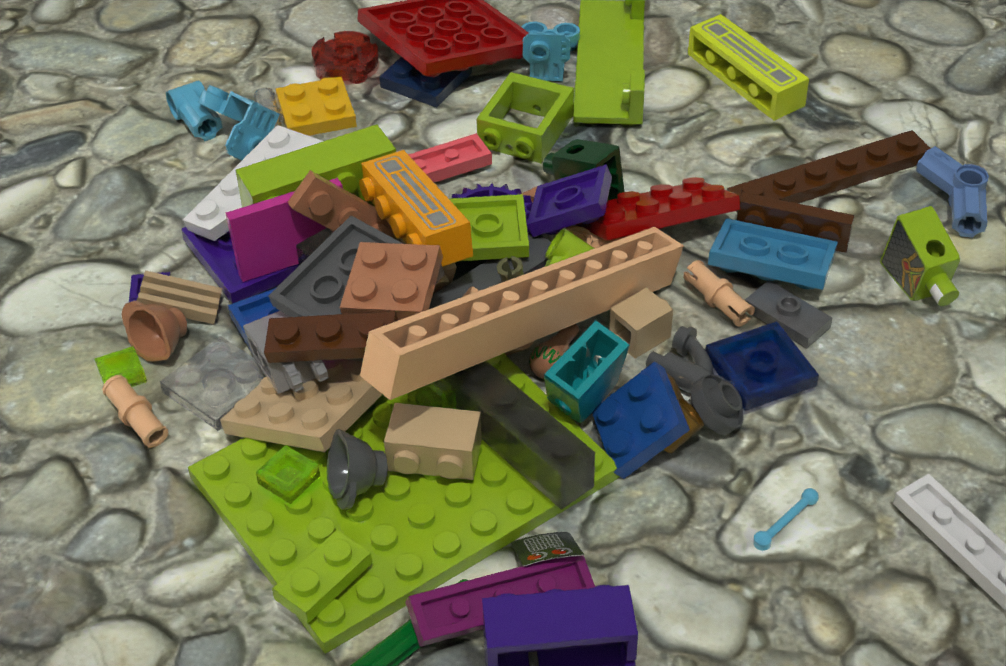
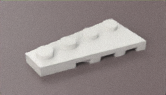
[183,125,323,241]

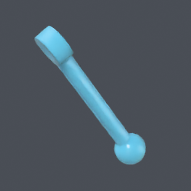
[753,488,819,551]

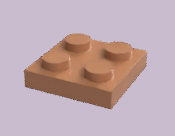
[340,242,443,320]

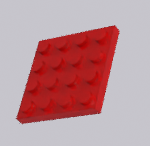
[357,0,529,77]

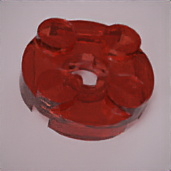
[312,31,379,84]

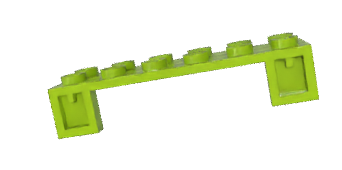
[573,0,645,125]

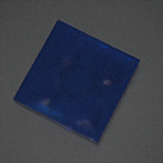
[705,321,819,411]

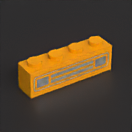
[359,150,473,267]

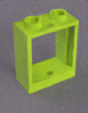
[476,72,574,164]

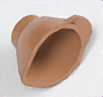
[122,300,187,362]

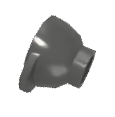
[327,429,388,510]

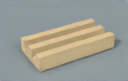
[137,270,222,325]

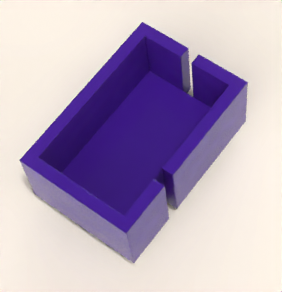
[482,585,638,666]

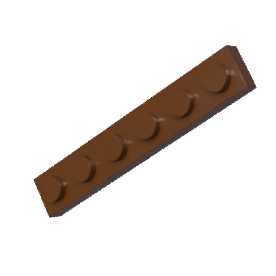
[727,130,931,213]

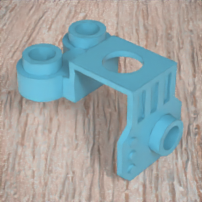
[521,22,580,81]
[198,85,280,160]

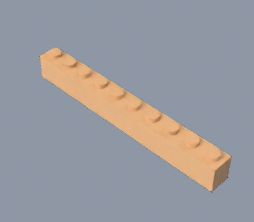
[360,227,684,400]

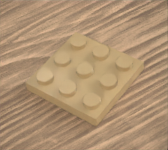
[220,359,382,452]

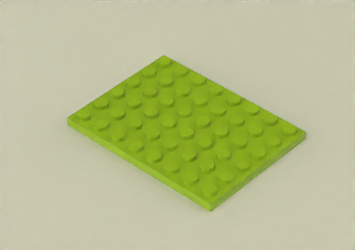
[188,353,620,654]

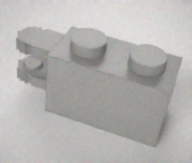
[243,311,329,394]

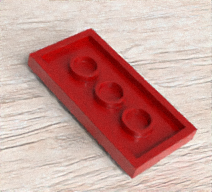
[575,177,740,240]

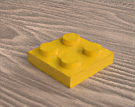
[275,76,357,136]

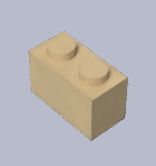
[384,403,482,480]

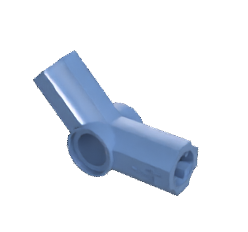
[916,146,989,238]

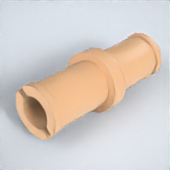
[683,260,755,327]
[102,375,168,448]

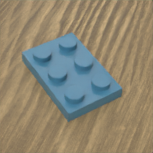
[708,218,838,290]

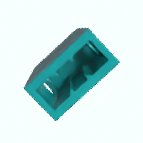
[544,320,630,423]

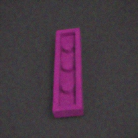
[405,555,595,647]

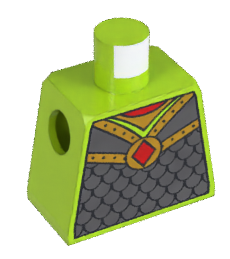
[880,206,960,306]

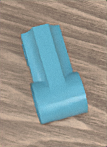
[166,80,222,141]

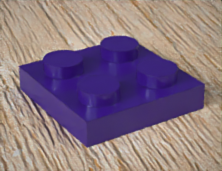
[527,165,612,237]

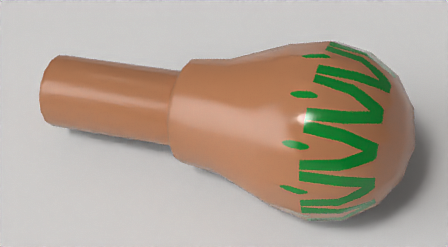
[529,324,579,379]

